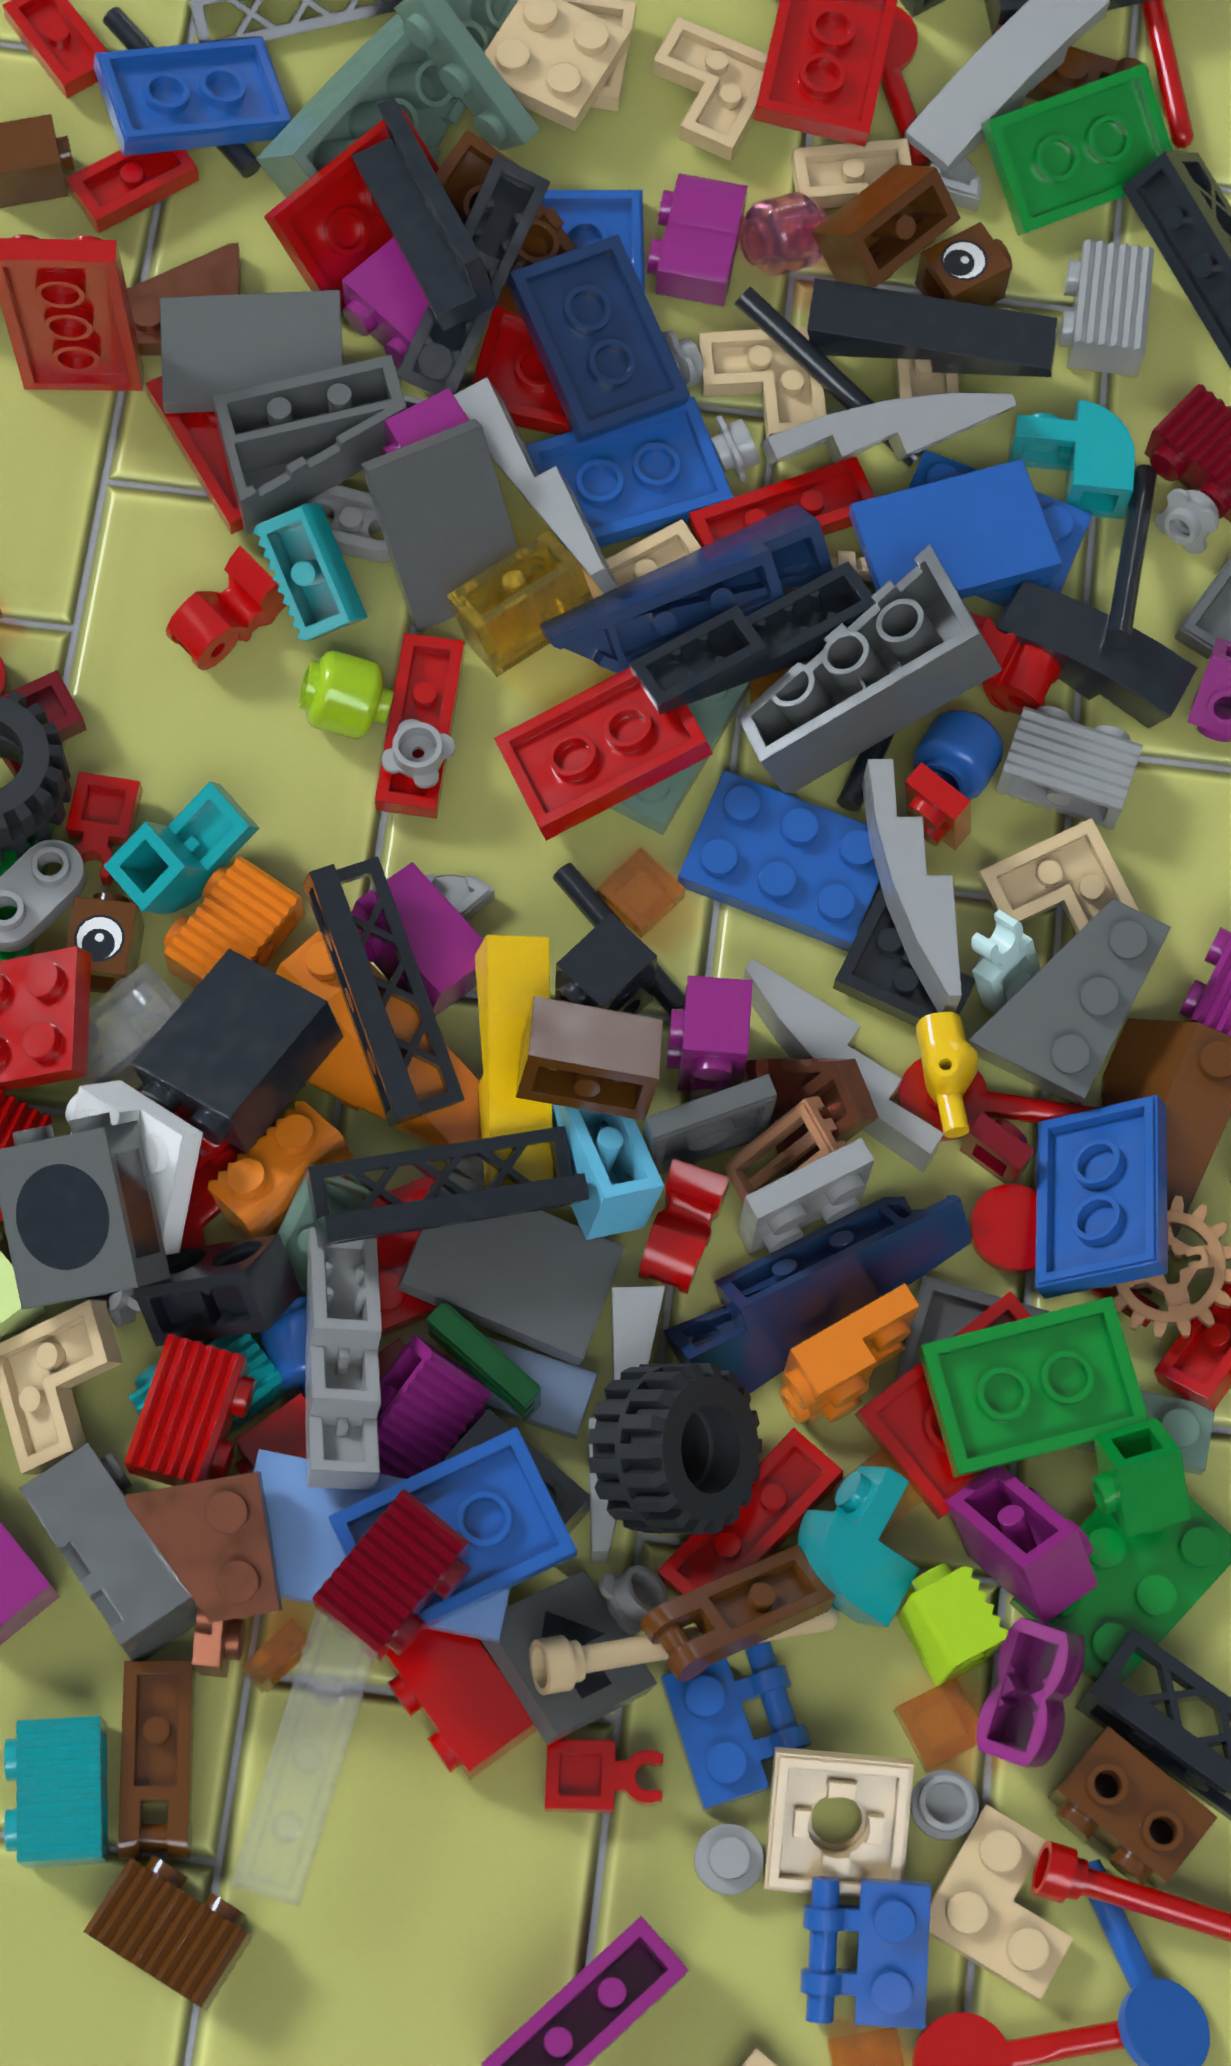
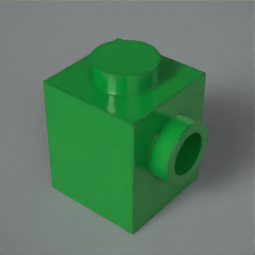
[1091,1417,1191,1537]

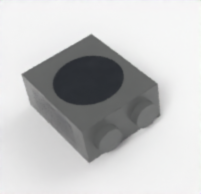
[0,1112,171,1310]

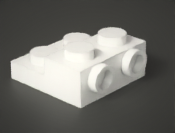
[65,1080,203,1255]

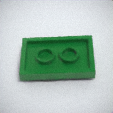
[981,63,1174,236]
[917,1296,1149,1478]
[1010,1496,1231,1684]

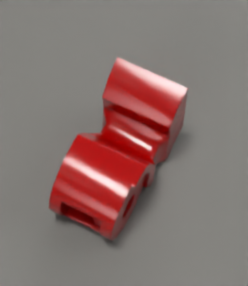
[166,546,287,670]
[970,612,1061,715]
[638,1158,729,1294]

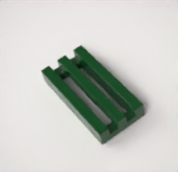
[426,1302,541,1422]

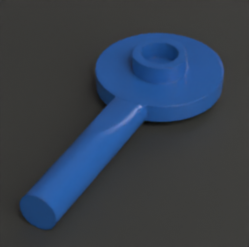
[1088,1859,1210,2066]

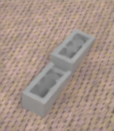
[454,377,618,594]
[588,1286,665,1563]

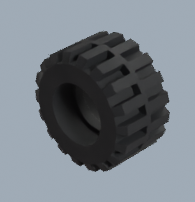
[0,691,72,862]
[588,1363,762,1535]

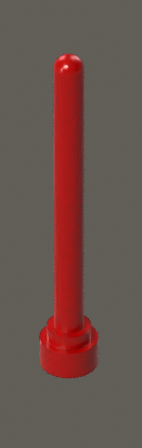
[1140,0,1194,149]
[1031,1840,1231,1942]

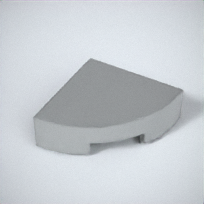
[930,157,982,212]
[425,874,495,922]

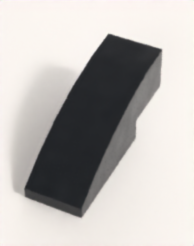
[995,580,1197,728]

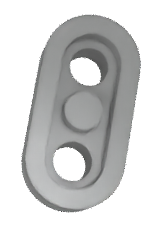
[301,485,391,562]
[0,840,87,952]

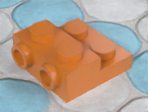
[779,1283,919,1425]

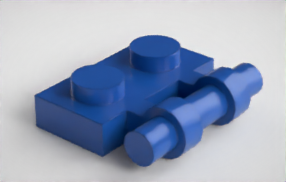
[661,1642,812,1811]
[800,1876,931,2029]

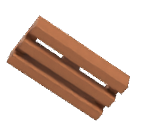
[722,1096,847,1203]

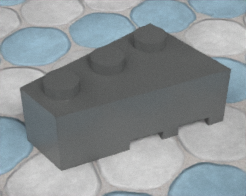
[212,354,407,537]
[968,899,1171,1105]
[19,1443,196,1661]

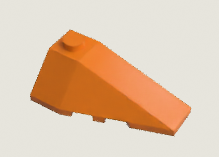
[276,930,481,1158]

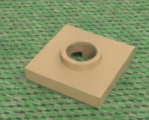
[763,1747,914,1898]

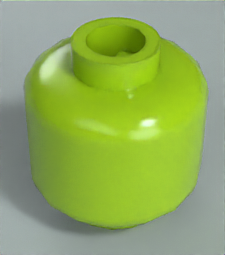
[298,651,393,739]

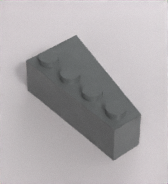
[737,544,1002,795]

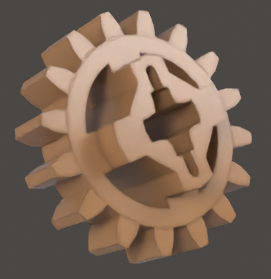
[1100,1196,1231,1340]

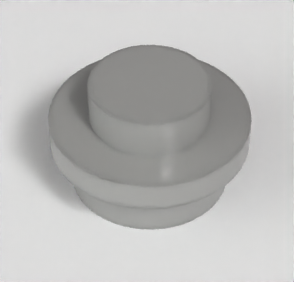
[910,1770,979,1840]
[694,1824,764,1895]

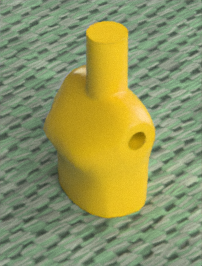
[916,1012,979,1138]

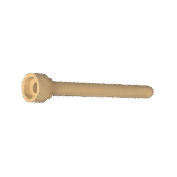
[529,1606,839,1695]

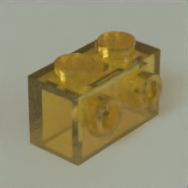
[447,530,593,677]

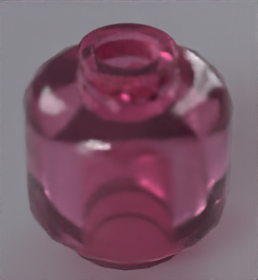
[739,192,828,276]

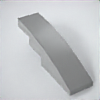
[904,0,1110,173]
[761,393,1017,467]
[862,759,962,1013]
[743,959,944,1173]
[305,1227,382,1490]

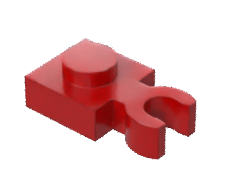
[66,771,143,886]
[545,1739,663,1814]

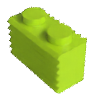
[897,1562,1008,1688]

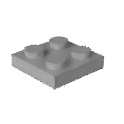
[737,1138,874,1255]

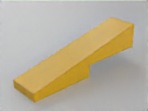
[475,935,553,1189]

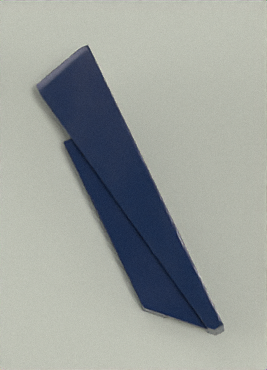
[540,505,833,674]
[664,1195,972,1394]

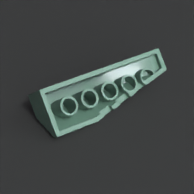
[256,0,518,198]

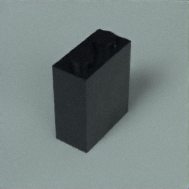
[131,948,344,1153]

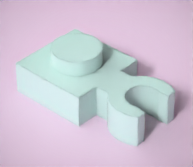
[971,909,1040,1014]

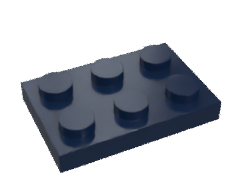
[506,234,690,443]

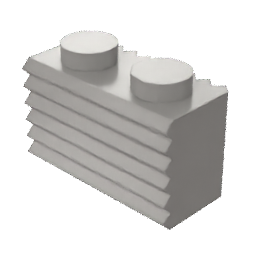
[1058,238,1154,376]
[996,706,1143,829]

